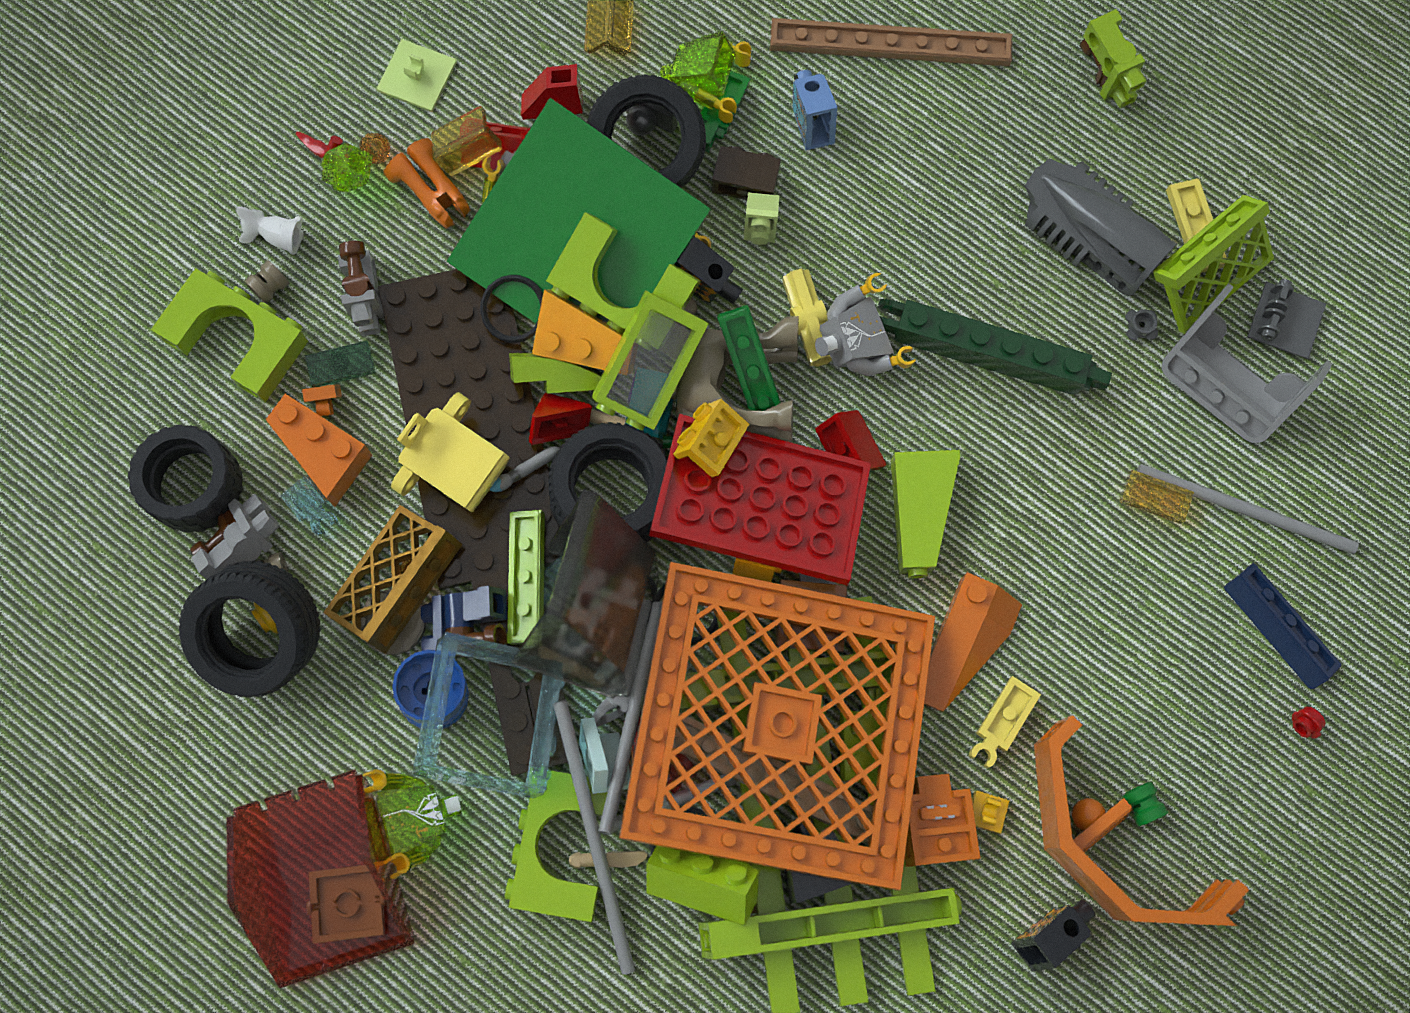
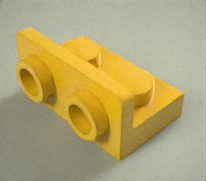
[673,399,749,477]

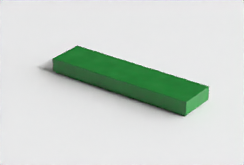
[717,304,781,411]

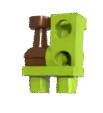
[1079,9,1147,109]

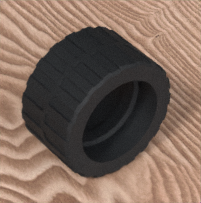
[128,424,243,533]

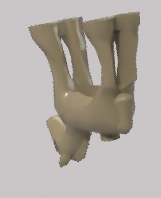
[659,297,799,443]

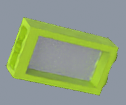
[592,290,709,431]

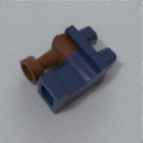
[421,586,507,659]

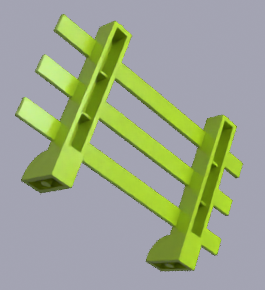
[679,596,962,1013]

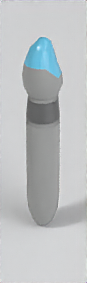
[490,446,560,492]

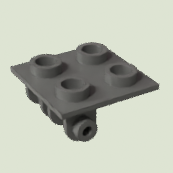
[1247,279,1326,360]

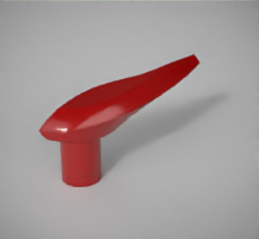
[295,131,343,162]

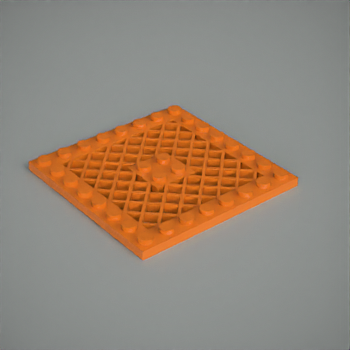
[619,562,935,891]

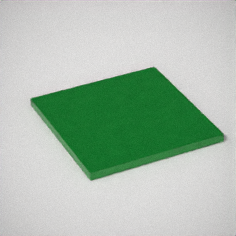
[446,98,712,323]

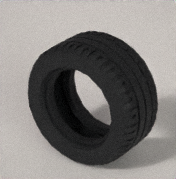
[587,75,706,188]
[548,422,668,554]
[179,561,321,698]

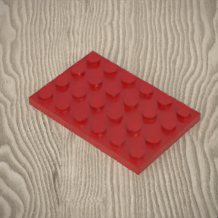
[649,414,871,586]

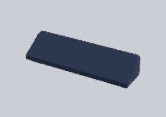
[1224,562,1342,689]

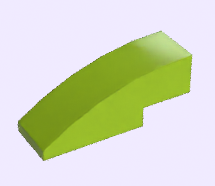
[509,353,612,394]

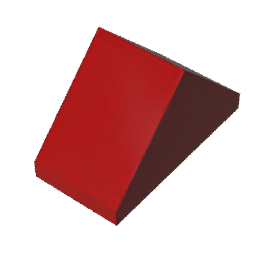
[529,392,592,445]

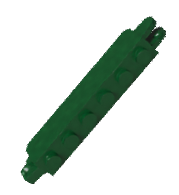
[878,298,1112,394]

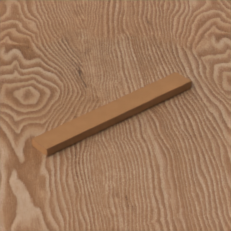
[770,18,1012,66]

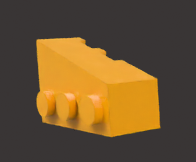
[532,289,638,375]

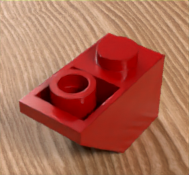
[521,64,583,120]

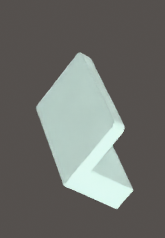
[579,717,631,794]

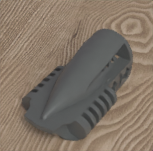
[1025,158,1178,296]

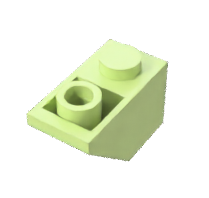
[744,192,780,245]

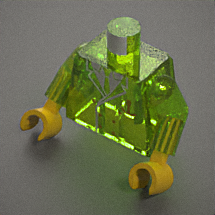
[660,31,752,123]
[363,769,461,879]

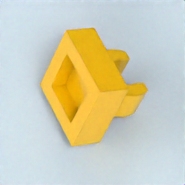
[972,790,1010,834]

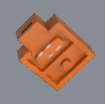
[905,774,981,867]

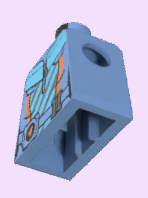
[793,70,837,151]

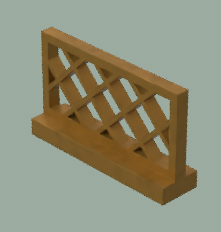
[323,505,463,655]

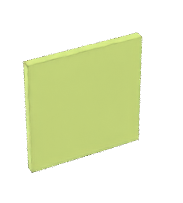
[376,39,457,112]

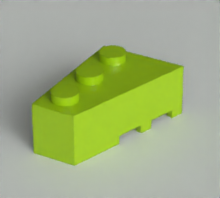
[646,846,759,926]

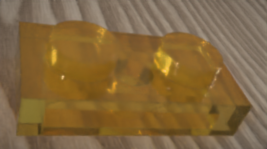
[1119,470,1194,524]

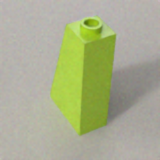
[891,450,960,579]

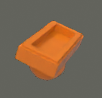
[1072,798,1132,853]

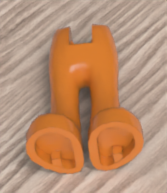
[384,138,471,229]

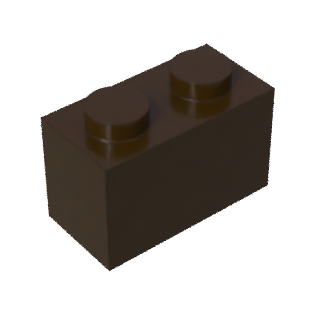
[712,146,781,200]

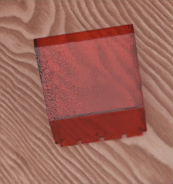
[226,769,415,989]

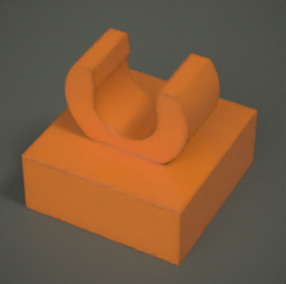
[302,384,342,416]

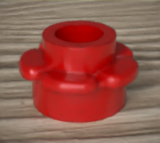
[1292,706,1326,739]

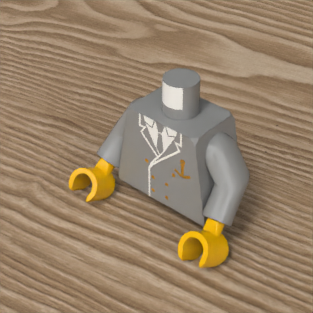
[815,273,916,376]

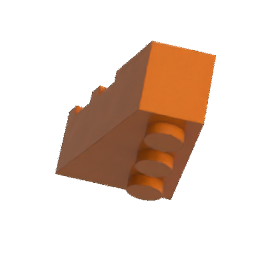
[266,393,372,507]

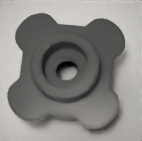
[1125,309,1158,340]

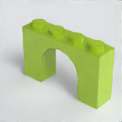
[546,212,701,351]
[151,268,308,403]
[505,768,608,922]

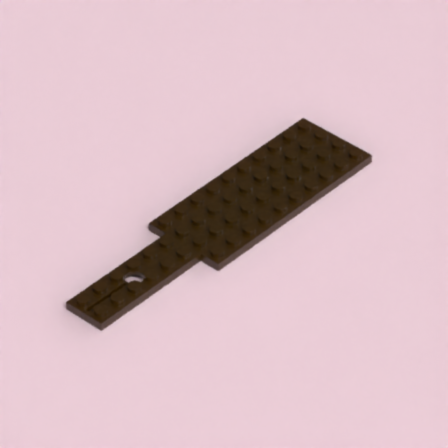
[378,269,569,776]

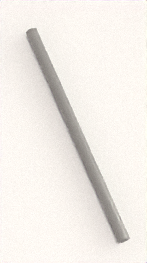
[553,700,635,974]

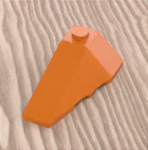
[924,572,1022,712]

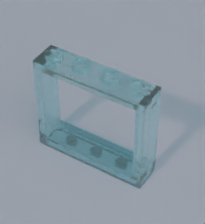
[412,632,566,799]

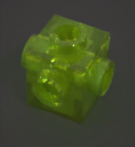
[321,142,373,193]

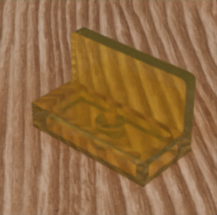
[584,0,634,56]
[431,106,502,177]

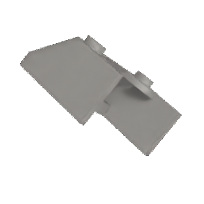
[1162,283,1332,443]

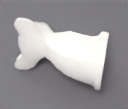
[236,207,304,255]

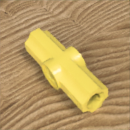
[782,268,832,367]

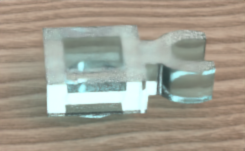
[280,475,339,536]

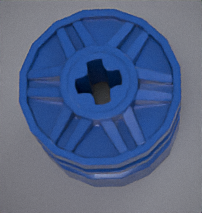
[392,650,469,731]

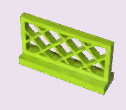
[1153,195,1274,334]

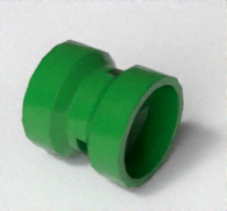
[1121,781,1168,827]

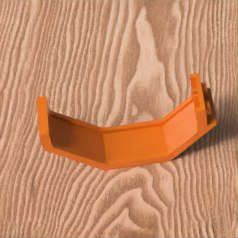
[1034,715,1249,926]

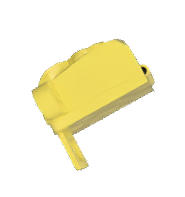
[391,392,510,512]

